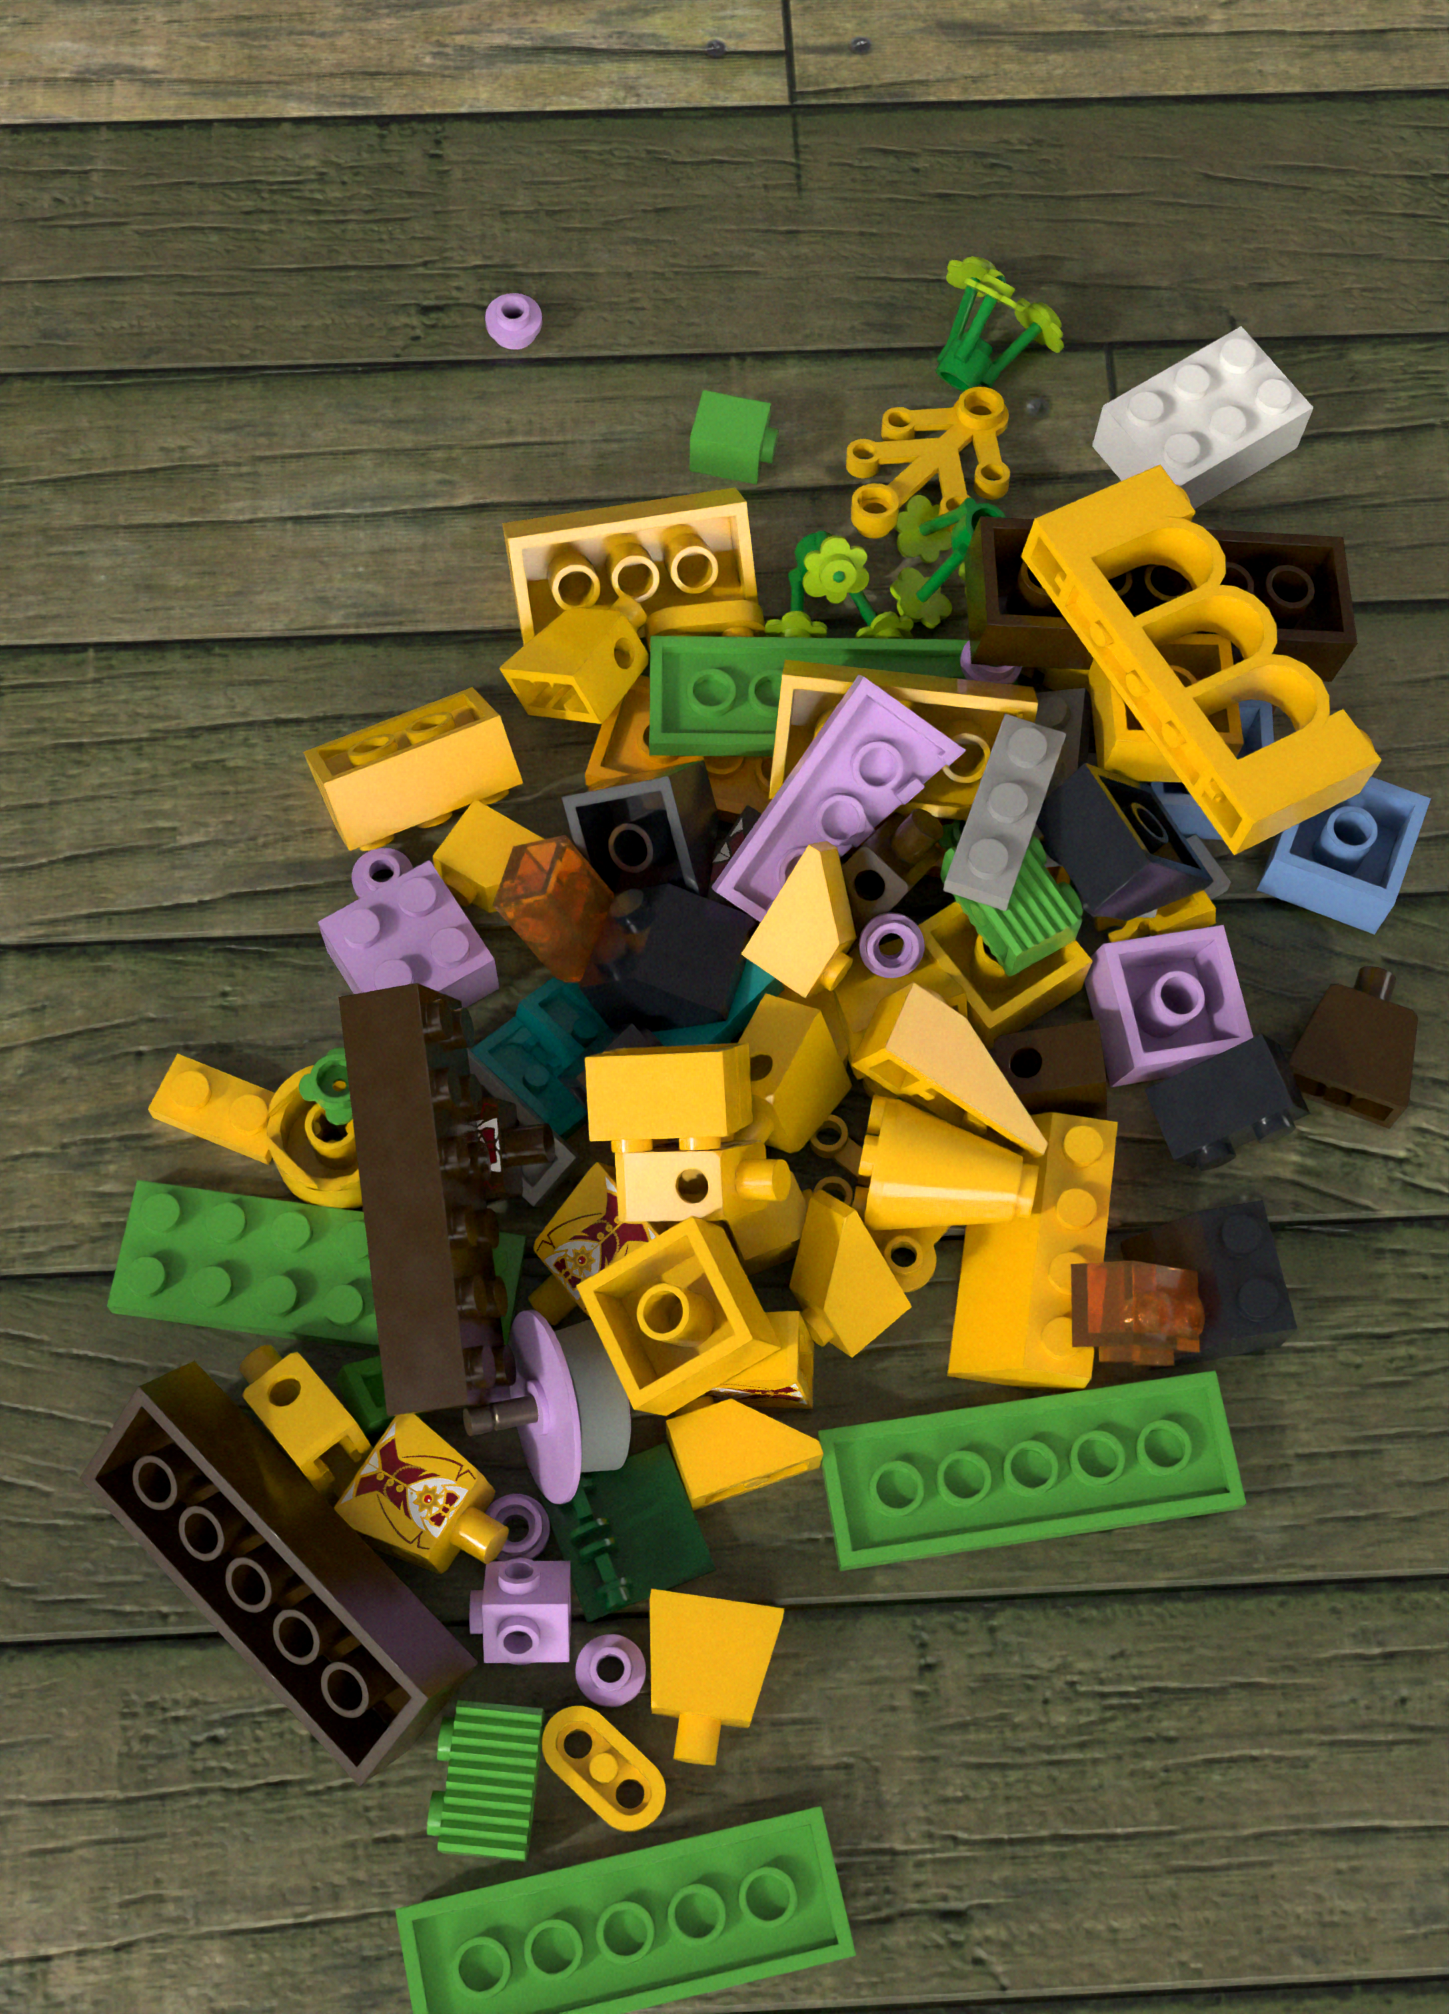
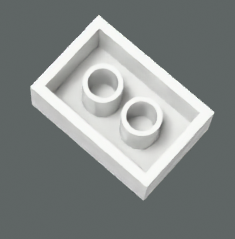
[1092,326,1313,509]

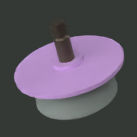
[463,1310,631,1504]

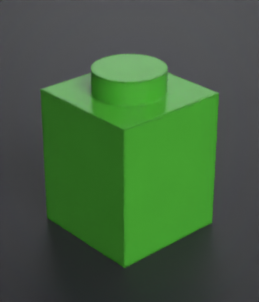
[689,390,779,485]

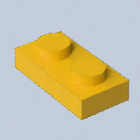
[148,1053,275,1165]

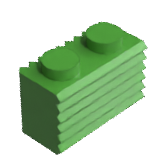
[940,834,1083,977]
[427,1700,545,1862]

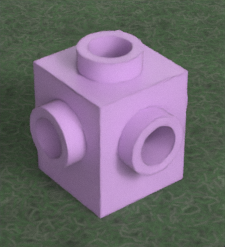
[469,1558,571,1665]

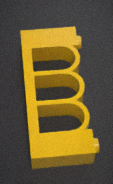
[1021,464,1382,855]

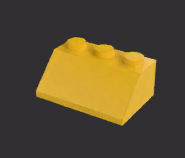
[303,687,523,851]

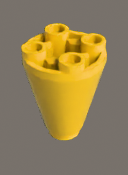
[852,1094,1039,1230]

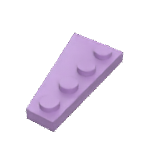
[711,675,966,922]

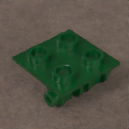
[539,1442,716,1623]

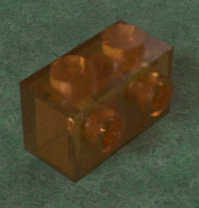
[493,835,614,983]
[1071,1261,1205,1366]

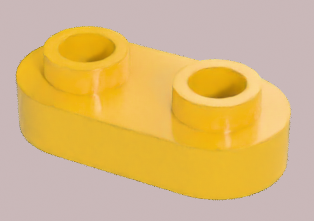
[644,600,766,652]
[542,1706,666,1832]

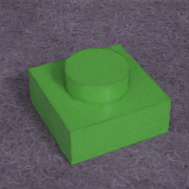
[335,1356,426,1436]

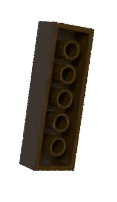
[964,516,1358,682]
[338,983,516,1416]
[80,1360,478,1787]

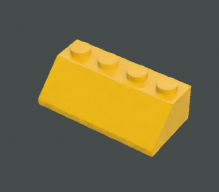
[502,487,759,646]
[769,659,1038,821]
[947,1112,1118,1394]

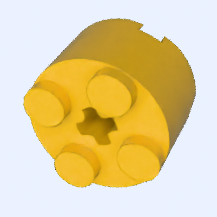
[266,1065,363,1211]

